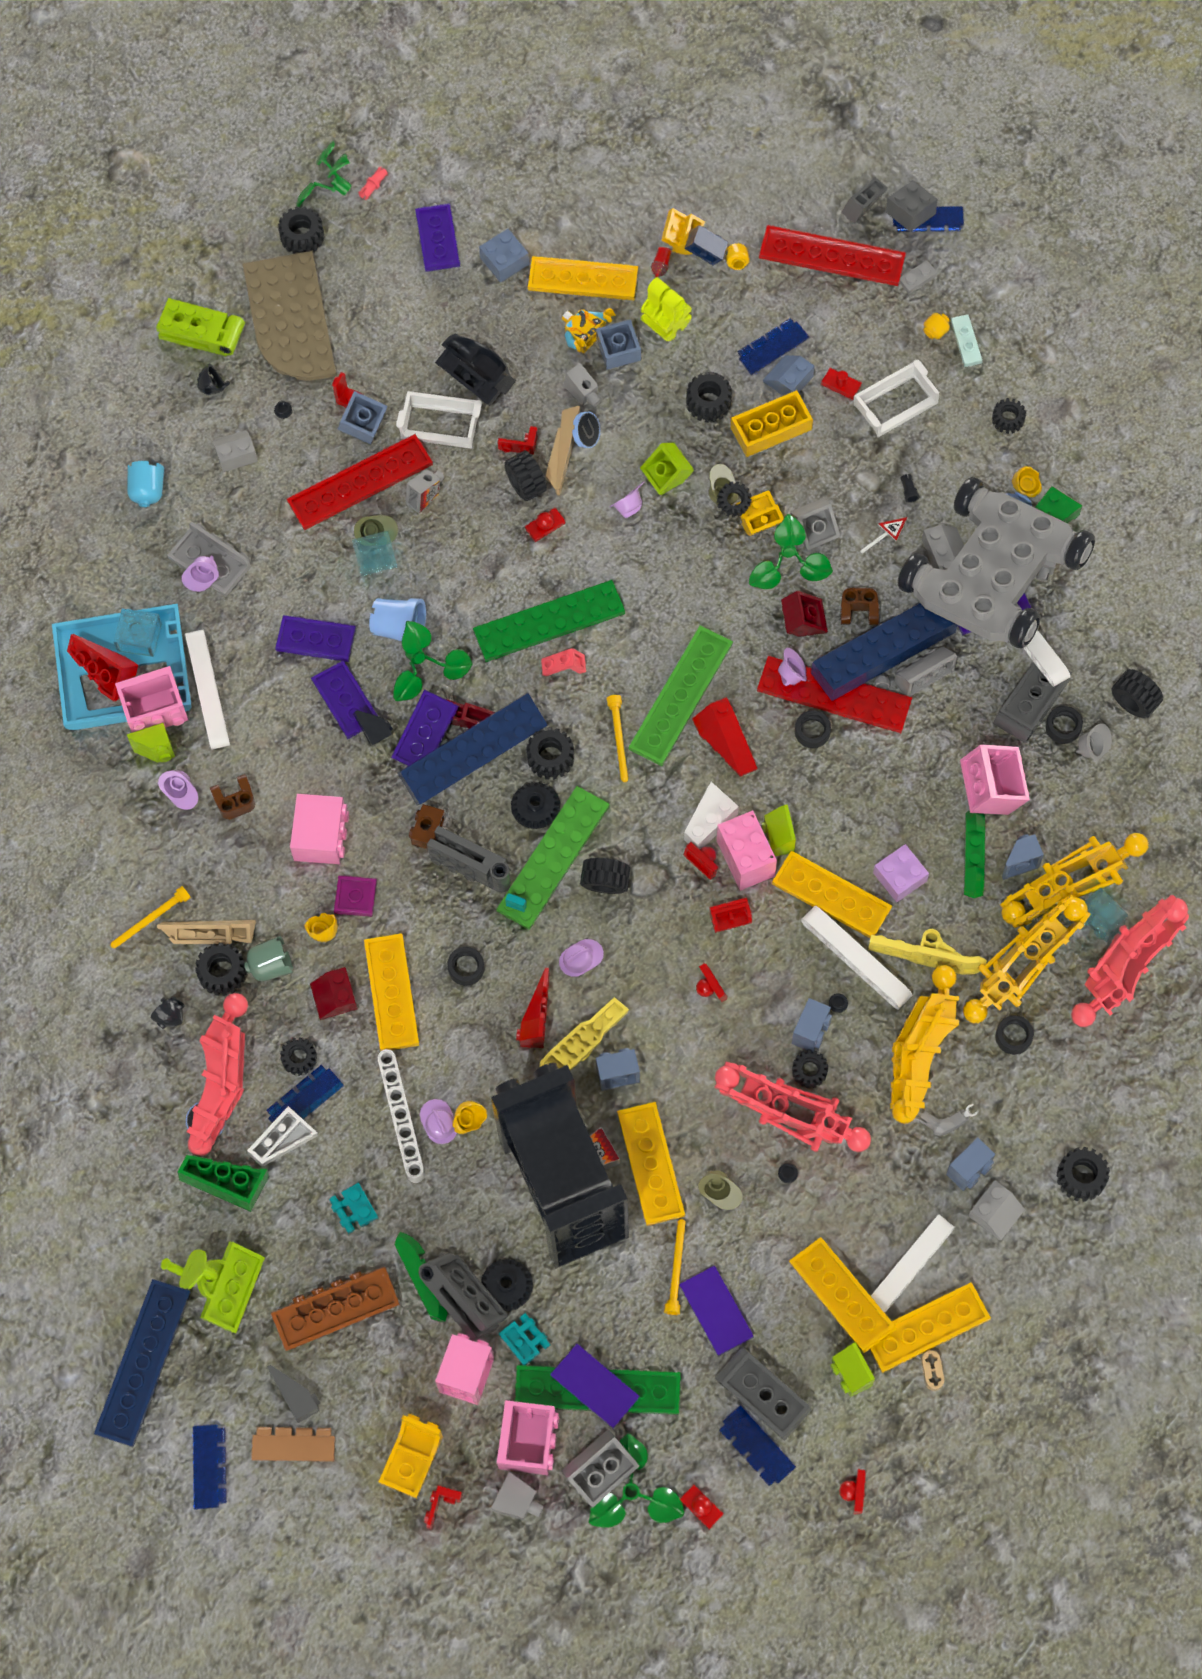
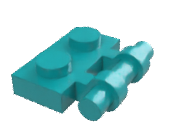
[329,1182,378,1234]
[499,1313,551,1366]

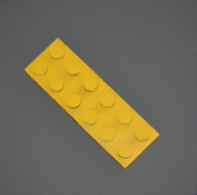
[528,256,638,301]
[772,851,892,939]
[364,933,420,1051]
[617,1102,685,1226]
[789,1237,896,1353]
[869,1282,991,1373]

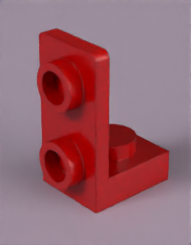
[332,372,363,408]
[498,426,538,455]
[424,1486,463,1530]

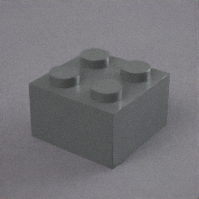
[886,180,938,232]

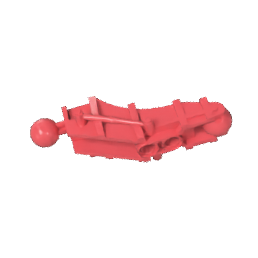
[1071,895,1189,1027]
[187,993,248,1156]
[715,1062,871,1152]

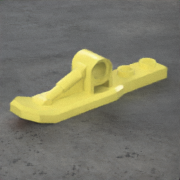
[868,929,987,975]
[539,997,629,1071]

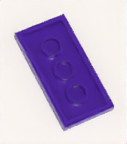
[415,203,460,272]
[275,615,356,662]
[311,660,378,740]
[391,689,459,766]
[679,1265,754,1357]
[550,1344,640,1429]

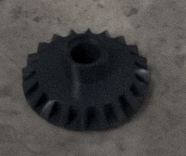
[511,781,560,829]
[481,1258,533,1311]

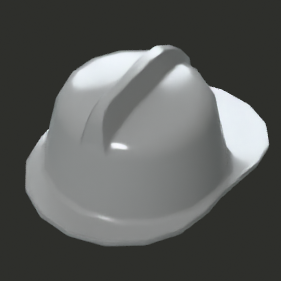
[1076,723,1112,761]

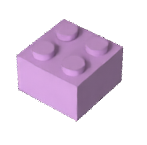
[873,844,929,903]

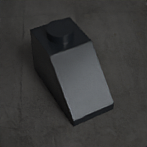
[352,710,393,746]

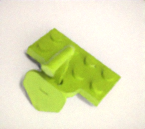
[161,1242,265,1333]

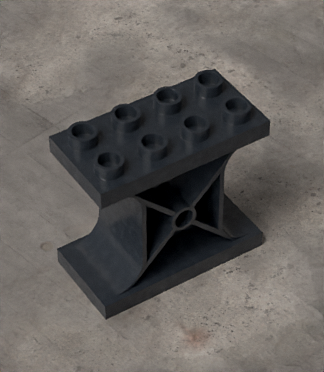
[491,1063,629,1269]

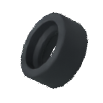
[1045,706,1083,744]
[795,710,831,748]
[447,947,485,986]
[995,1015,1034,1055]

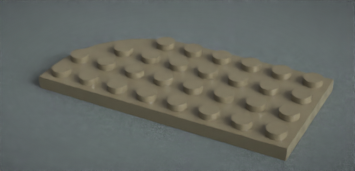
[242,251,337,380]

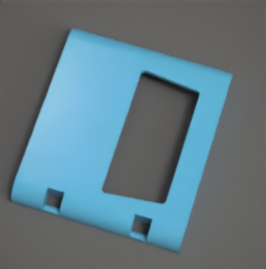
[52,604,192,730]

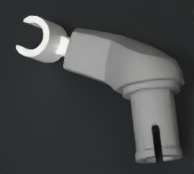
[918,1104,979,1136]

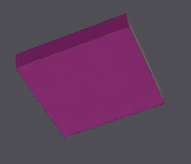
[334,875,377,917]

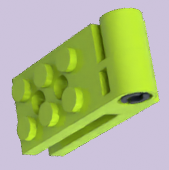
[156,298,245,357]

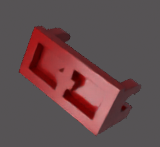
[709,897,752,933]

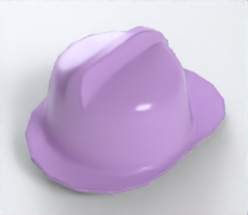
[610,481,644,518]
[182,555,219,592]
[778,648,807,686]
[158,770,198,810]
[559,939,604,977]
[420,1099,457,1144]

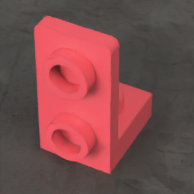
[541,648,586,676]

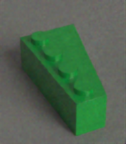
[1035,486,1082,523]
[177,1155,269,1212]

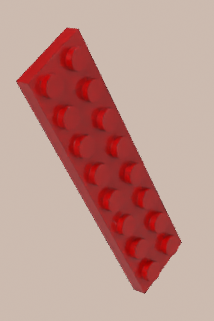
[759,225,906,286]
[286,434,433,531]
[757,656,912,733]

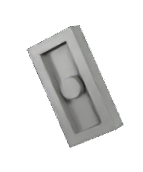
[899,260,938,294]

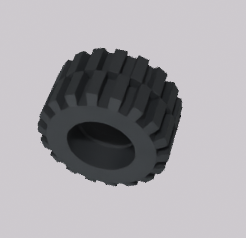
[278,206,324,254]
[686,372,732,423]
[505,451,547,502]
[1111,669,1164,719]
[526,727,574,780]
[580,857,631,894]
[195,943,247,996]
[1056,1147,1110,1202]

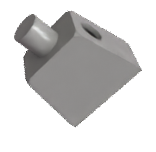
[563,363,601,407]
[491,1472,544,1521]

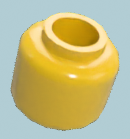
[725,243,749,270]
[923,313,950,340]

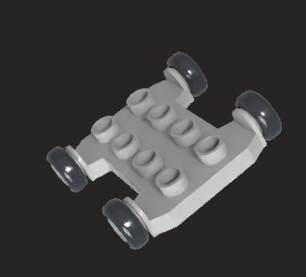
[897,477,1095,649]

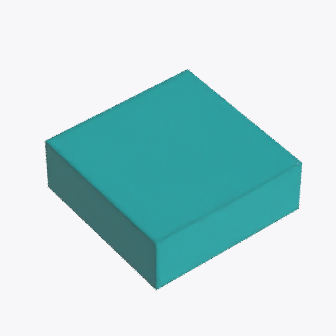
[505,893,527,912]

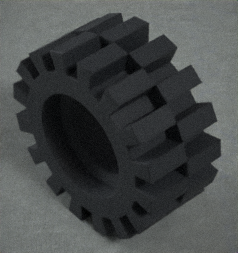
[992,398,1026,434]
[716,481,752,517]
[280,1037,317,1076]
[792,1050,828,1088]

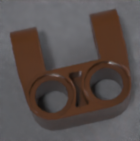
[840,588,879,625]
[209,774,256,820]

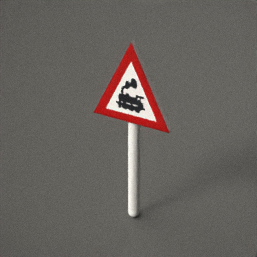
[860,517,908,553]

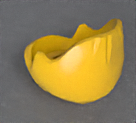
[1012,466,1042,498]
[304,913,338,942]
[452,1101,487,1134]

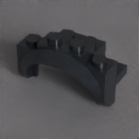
[435,333,516,406]

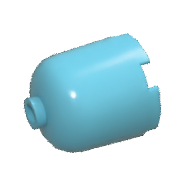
[127,461,165,507]

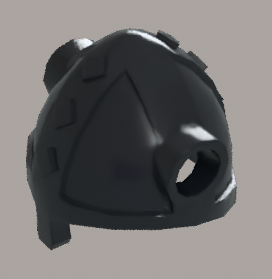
[197,363,230,395]
[151,997,185,1029]

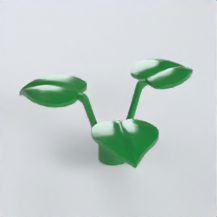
[296,141,352,208]
[749,514,833,589]
[393,621,472,702]
[589,1434,684,1528]

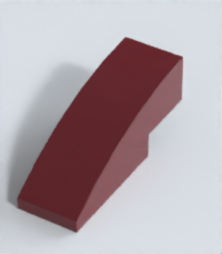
[446,699,494,728]

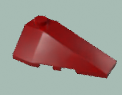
[67,634,138,701]
[692,697,758,777]
[516,968,550,1048]

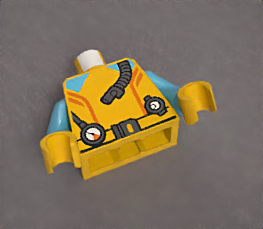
[562,308,616,354]

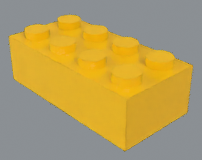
[731,390,813,457]

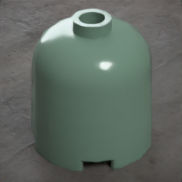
[244,936,293,982]

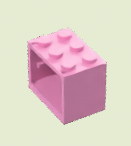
[115,666,188,733]
[960,745,1030,815]
[290,794,349,864]
[717,811,777,891]
[435,1333,494,1405]
[497,1400,559,1475]

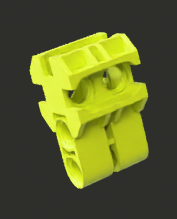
[641,277,692,341]

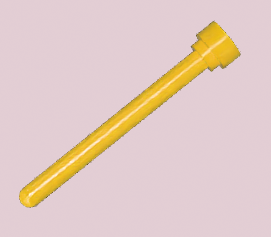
[606,695,628,782]
[110,886,191,948]
[664,1219,685,1315]

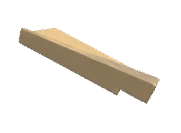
[546,406,580,496]
[157,920,256,944]

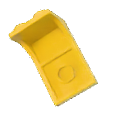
[379,1414,443,1499]

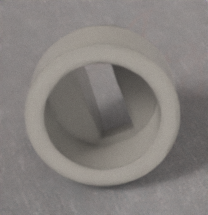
[875,674,890,690]

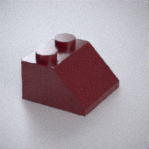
[781,591,828,637]
[310,967,358,1020]

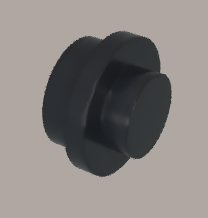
[274,401,292,419]
[829,993,848,1013]
[778,1163,798,1183]

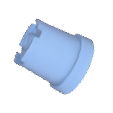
[369,598,426,641]

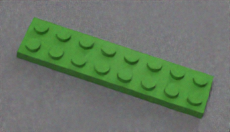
[629,626,733,766]
[497,786,609,930]

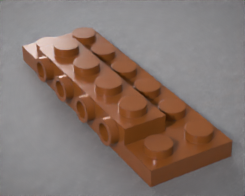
[271,1266,400,1351]

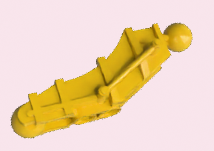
[1000,833,1149,928]
[963,894,1090,1023]
[890,965,959,1124]

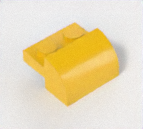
[661,208,705,255]
[735,490,784,536]

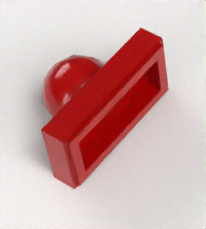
[525,508,566,542]
[683,842,718,880]
[696,963,728,1002]
[839,1469,866,1515]
[680,1485,724,1530]

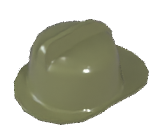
[708,464,738,507]
[354,515,398,546]
[698,1170,743,1210]

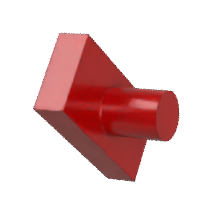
[821,368,862,400]

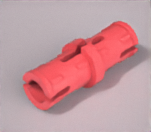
[358,167,388,200]

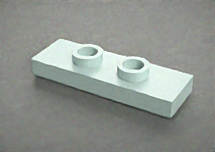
[951,315,982,367]

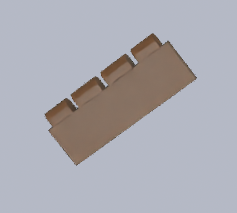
[252,1427,335,1462]

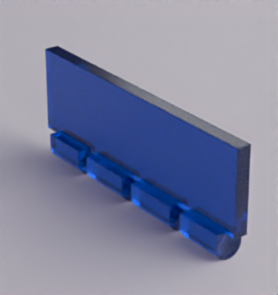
[892,206,964,232]
[737,318,809,375]
[266,1065,344,1123]
[719,1405,796,1486]
[193,1424,227,1510]

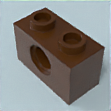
[409,804,446,849]

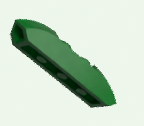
[963,810,985,898]
[394,1232,448,1322]

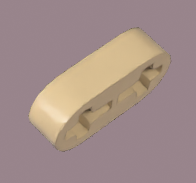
[921,1351,944,1391]

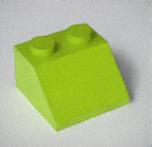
[640,443,694,495]
[127,723,175,763]
[761,804,796,857]
[830,1342,875,1398]

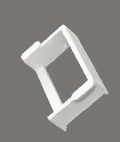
[854,360,939,437]
[396,391,482,449]

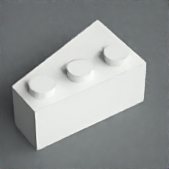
[684,782,739,849]
[247,1106,318,1167]

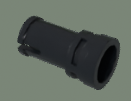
[900,474,920,503]

